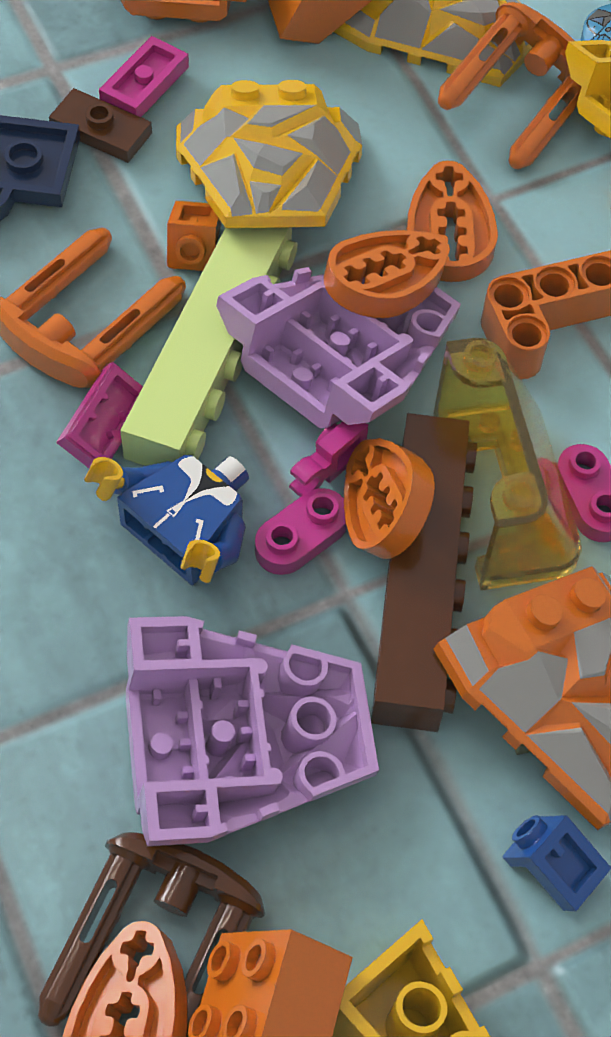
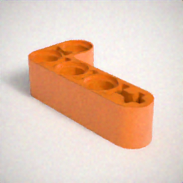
[481,250,611,379]

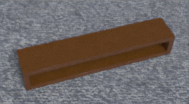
[371,413,477,732]

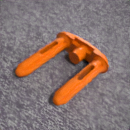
[438,2,582,170]
[0,227,186,388]

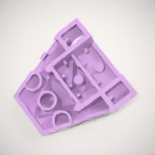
[216,267,461,429]
[126,616,379,846]

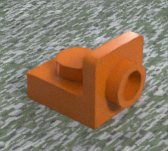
[167,200,222,271]

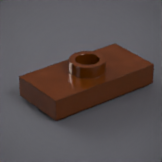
[49,88,152,163]

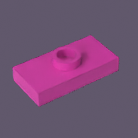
[56,362,143,468]

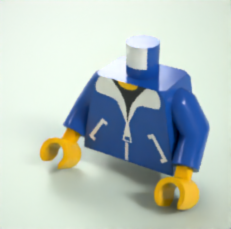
[84,455,249,586]

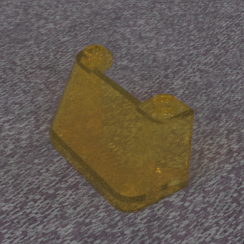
[433,338,582,590]

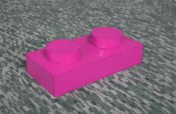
[99,36,189,117]

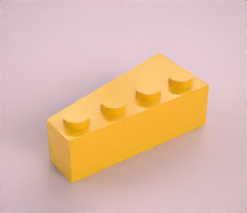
[332,919,491,1037]

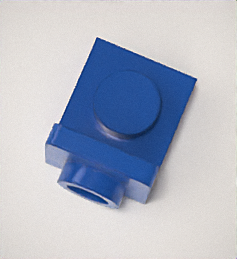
[502,815,611,911]

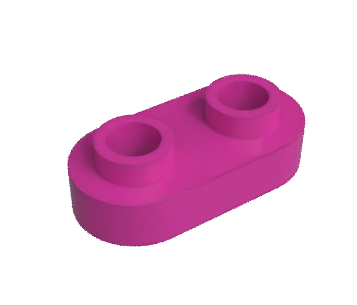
[555,444,611,542]
[255,488,347,575]

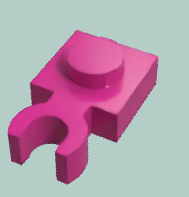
[289,421,369,497]

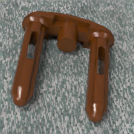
[38,832,265,1037]

